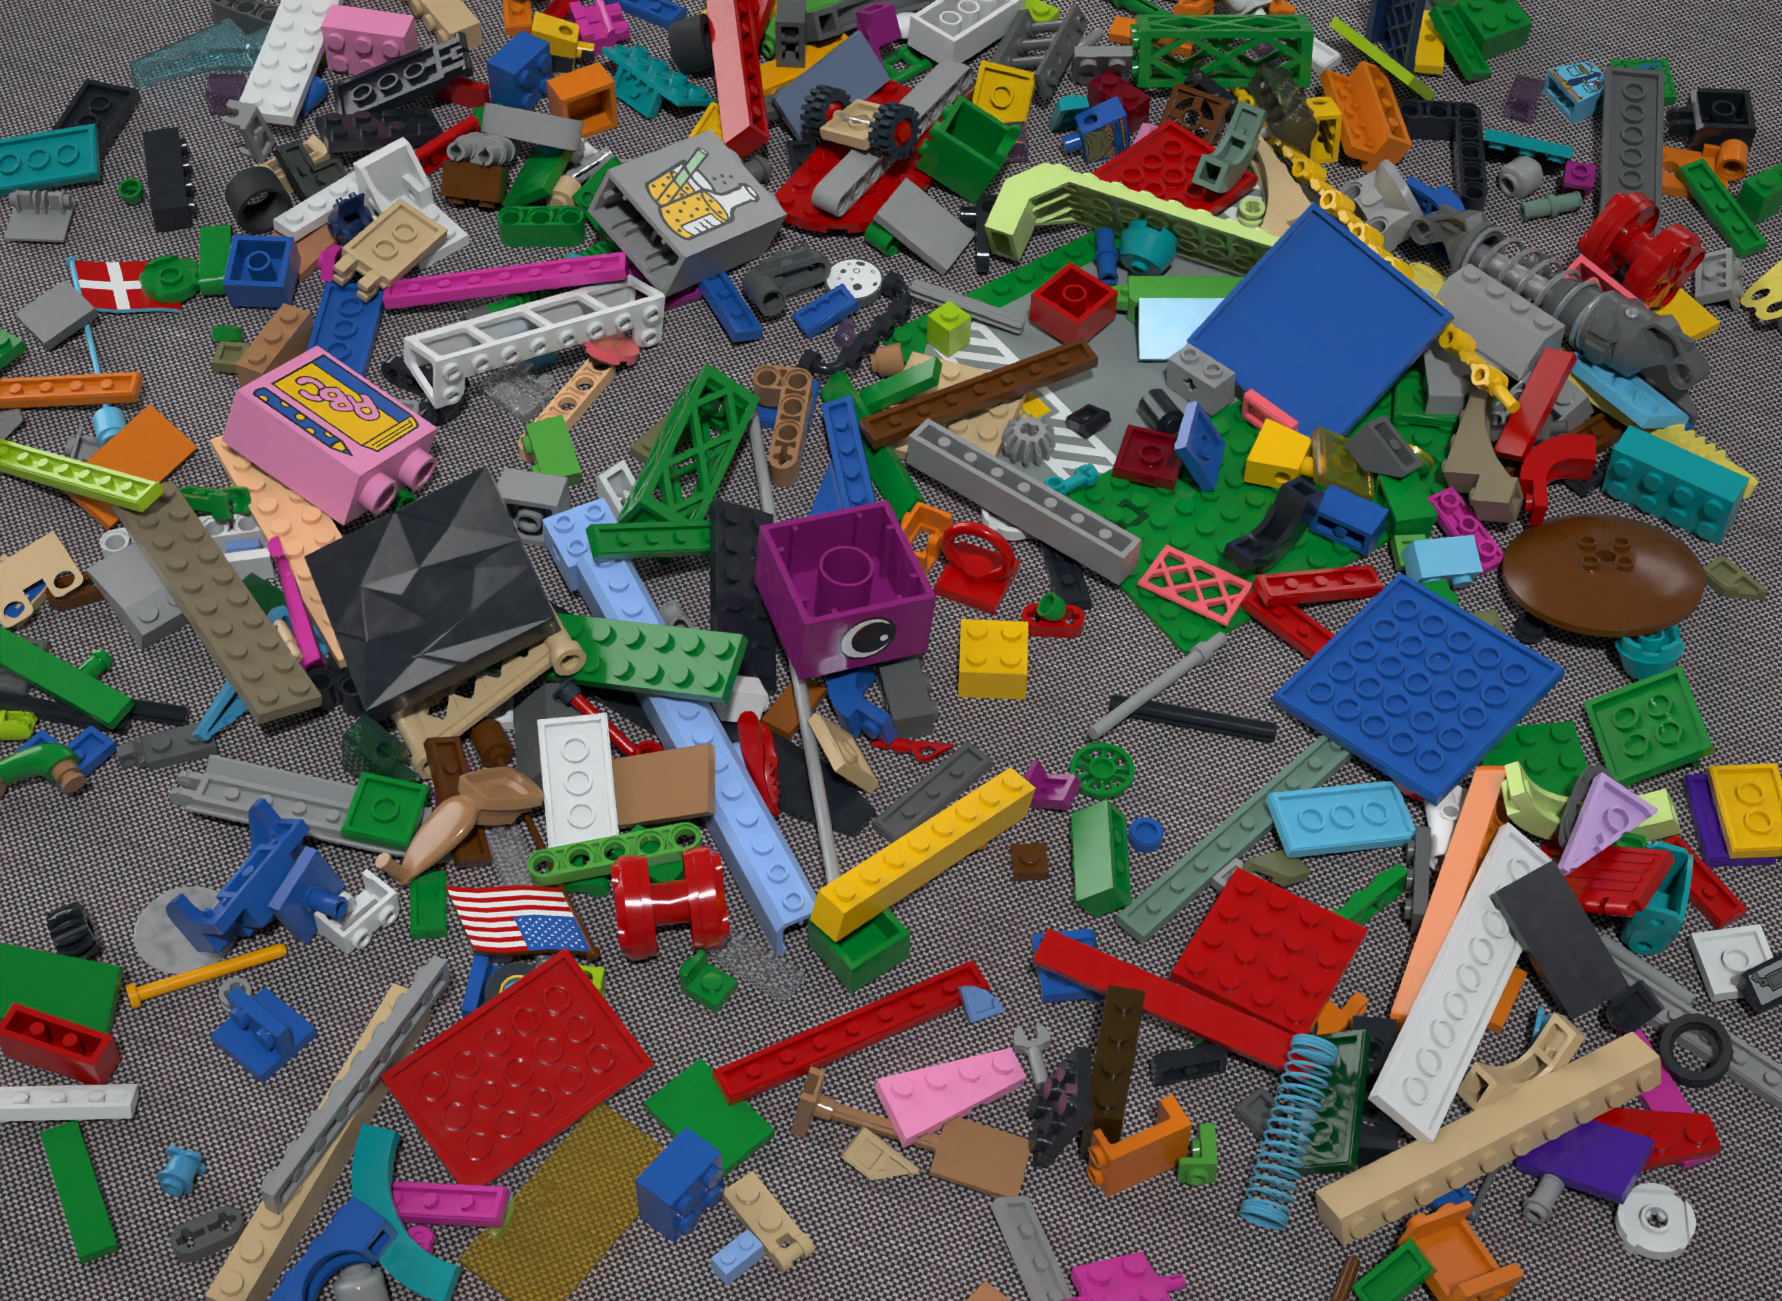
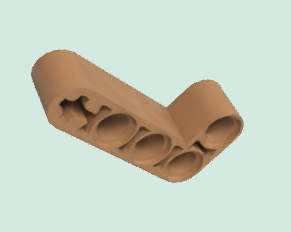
[753,365,813,487]

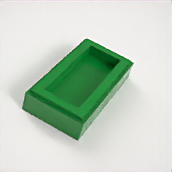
[410,871,448,940]
[1351,1238,1437,1301]

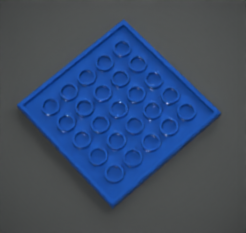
[1272,573,1565,806]

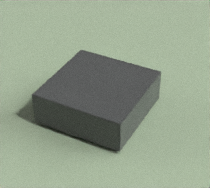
[1233,1086,1287,1139]

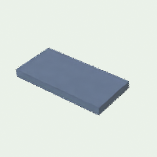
[771,31,890,141]

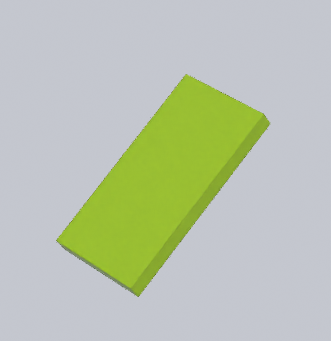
[1329,17,1436,100]

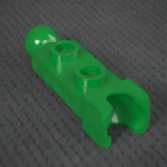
[161,482,251,520]

